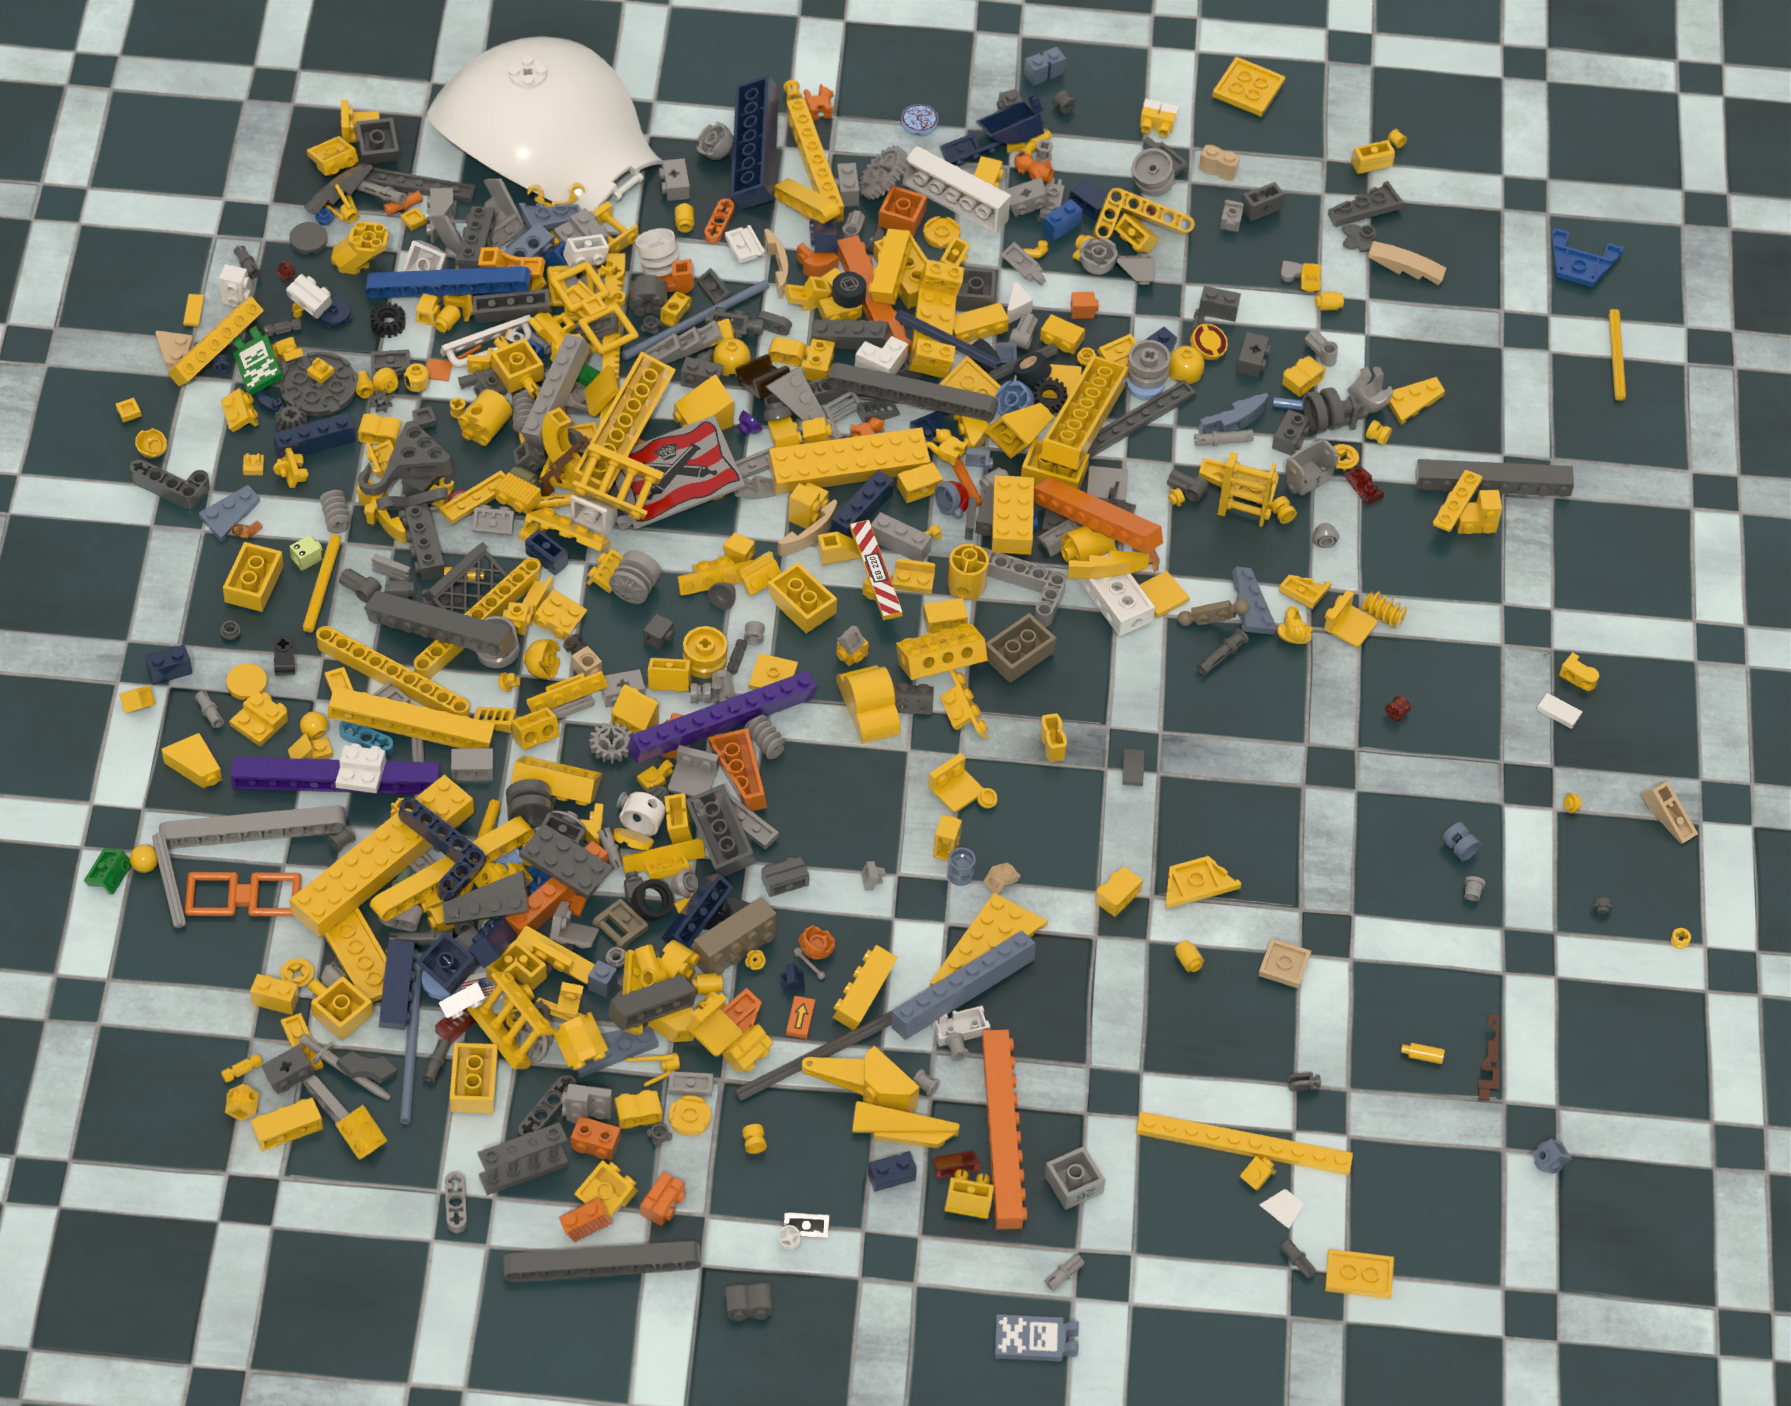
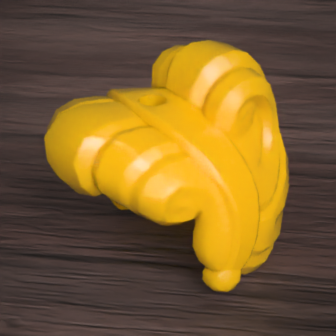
[1277,606,1313,644]

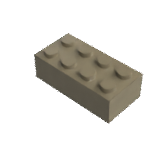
[694,897,777,975]

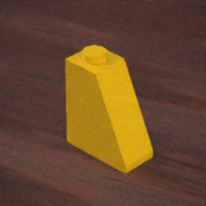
[161,733,222,788]

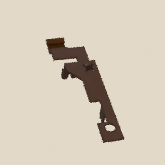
[540,435,590,497]
[1478,1014,1500,1100]

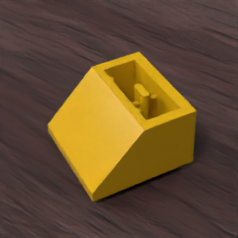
[611,684,659,734]

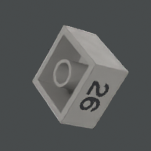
[1044,1146,1105,1210]

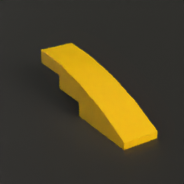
[1067,550,1149,579]

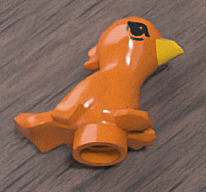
[1014,149,1054,184]

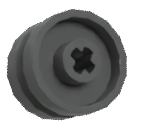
[1303,387,1344,434]
[506,779,553,828]

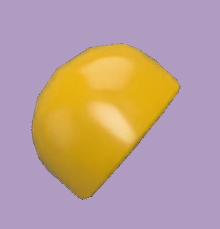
[135,428,167,458]

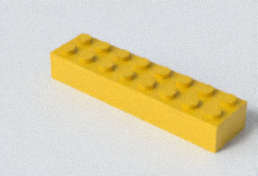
[570,351,676,494]
[1040,355,1129,470]
[767,428,930,494]

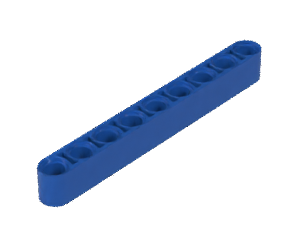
[364,266,531,298]

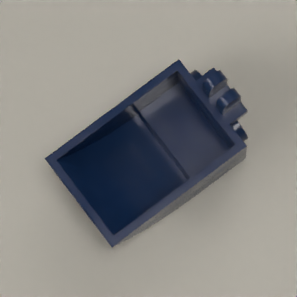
[976,94,1045,144]

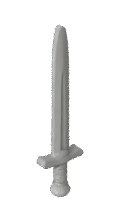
[299,1034,390,1101]

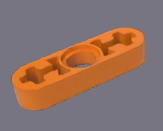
[704,199,734,244]

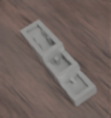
[644,320,723,364]

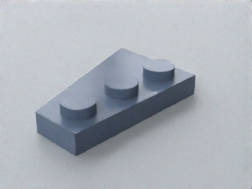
[518,203,581,230]
[199,485,260,543]

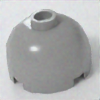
[697,122,733,160]
[1080,237,1118,275]

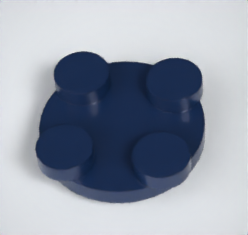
[319,297,352,329]

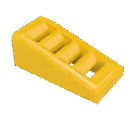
[473,707,517,734]

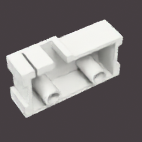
[931,1006,990,1047]

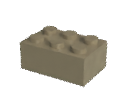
[985,613,1056,683]

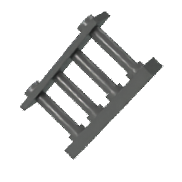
[477,1122,568,1196]

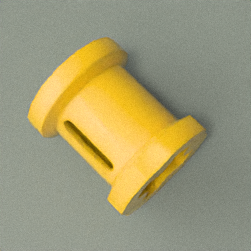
[783,80,803,101]

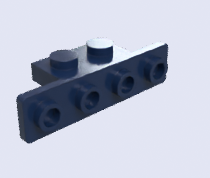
[939,133,1001,167]

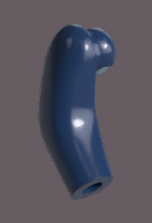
[256,388,284,413]

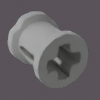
[1035,139,1053,163]
[945,1033,969,1061]
[913,1069,940,1097]

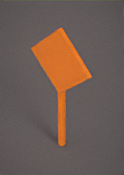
[427,345,482,382]

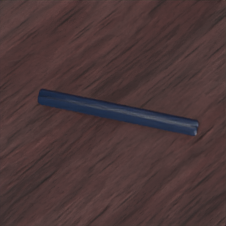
[895,310,1001,369]

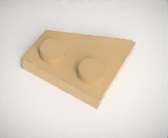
[156,331,193,368]

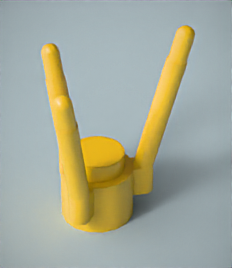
[324,184,360,223]
[626,1053,680,1087]

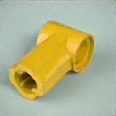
[635,945,667,987]

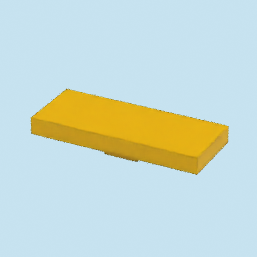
[183,294,204,327]

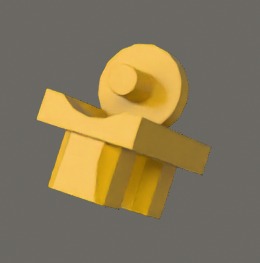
[273,448,308,488]

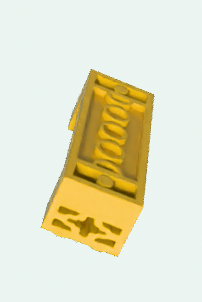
[909,259,964,378]

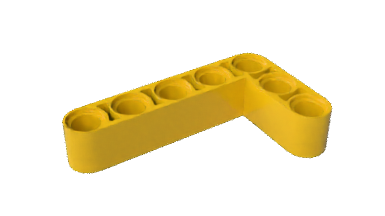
[1093,188,1195,239]

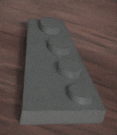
[1328,181,1404,226]

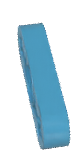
[339,721,394,756]

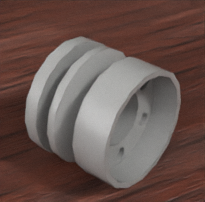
[609,550,662,604]

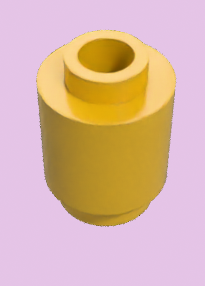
[675,203,694,232]
[1314,291,1344,311]
[434,304,461,333]
[1175,940,1204,972]
[692,973,723,995]

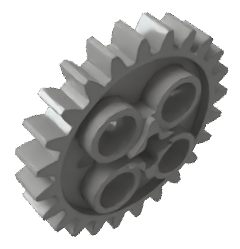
[858,145,908,200]

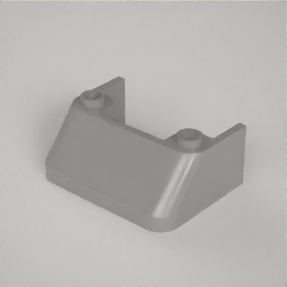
[430,179,524,255]

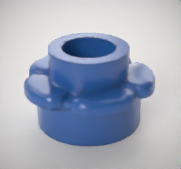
[315,208,334,226]

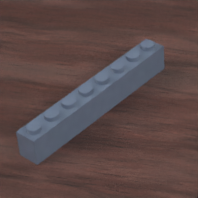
[892,931,1036,1040]

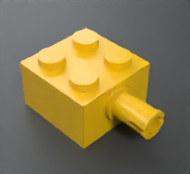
[308,976,373,1041]

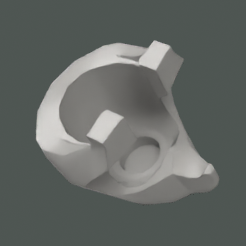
[1347,367,1393,414]

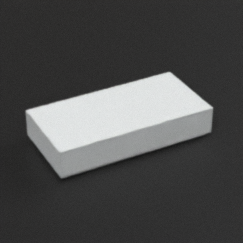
[1537,693,1582,729]

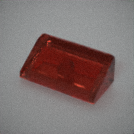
[932,1150,980,1178]

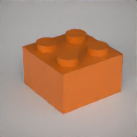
[878,186,927,237]

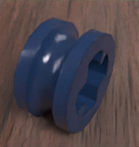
[212,355,230,373]

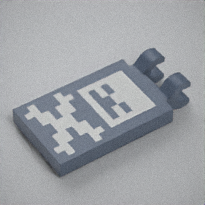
[995,1314,1079,1362]

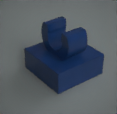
[780,963,805,993]

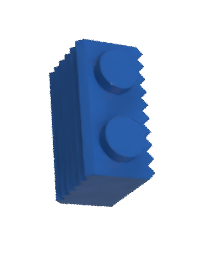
[1042,199,1083,241]

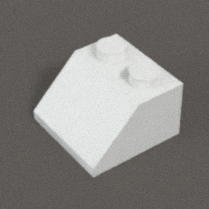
[571,494,617,537]

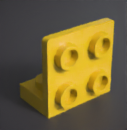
[341,100,379,142]
[928,753,984,813]

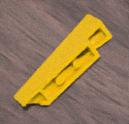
[852,1101,960,1149]

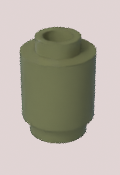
[510,466,539,487]

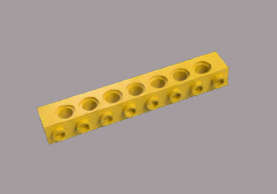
[786,98,844,222]

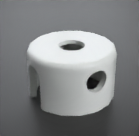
[619,792,666,836]

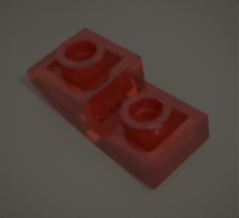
[1345,466,1384,505]

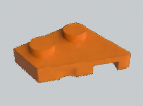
[722,988,762,1034]

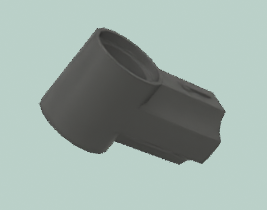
[1167,469,1209,502]
[339,568,381,603]

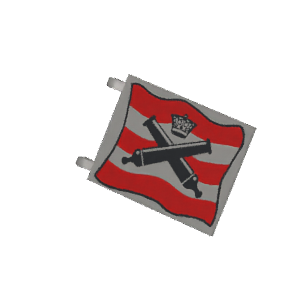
[615,415,746,530]

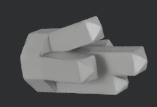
[711,670,736,703]

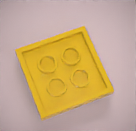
[1212,57,1285,117]

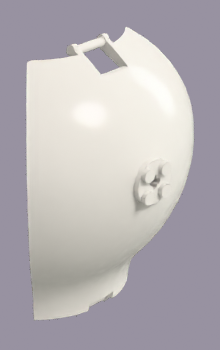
[427,36,663,212]

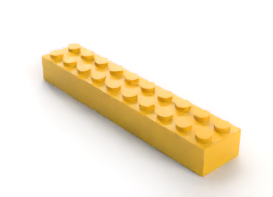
[289,775,474,938]

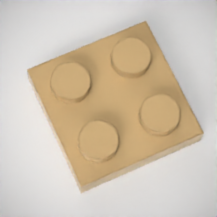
[1258,938,1311,989]

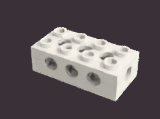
[1078,553,1155,636]

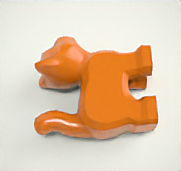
[803,84,834,120]
[850,417,885,437]

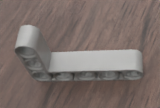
[983,548,1067,627]

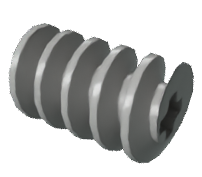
[512,392,535,434]
[320,490,351,534]
[744,715,786,759]

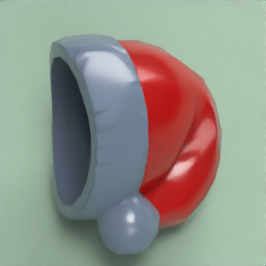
[935,481,969,518]

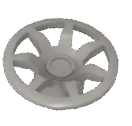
[515,1022,553,1063]

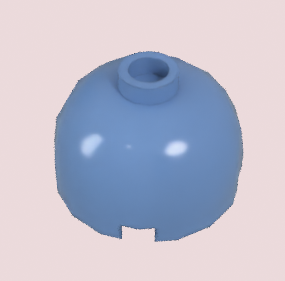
[996,381,1034,416]

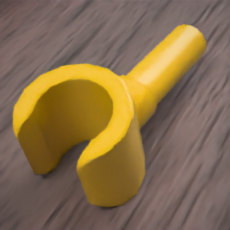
[292,303,304,318]
[924,525,943,540]

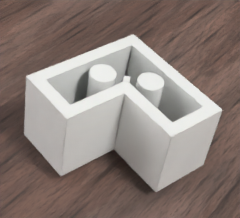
[855,336,908,375]

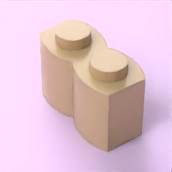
[1199,145,1240,181]

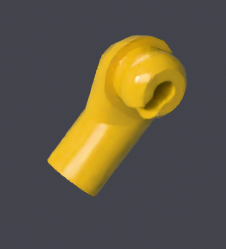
[1023,240,1048,259]

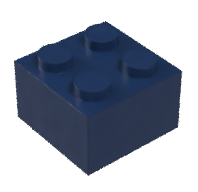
[416,931,480,995]

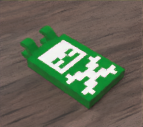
[233,326,284,396]

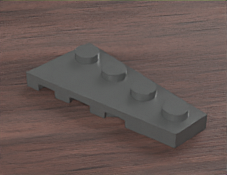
[442,870,529,925]

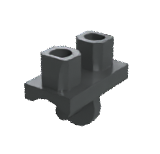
[1341,393,1369,431]

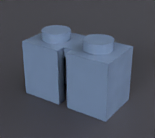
[1024,47,1066,86]

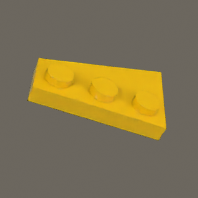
[1388,377,1445,425]

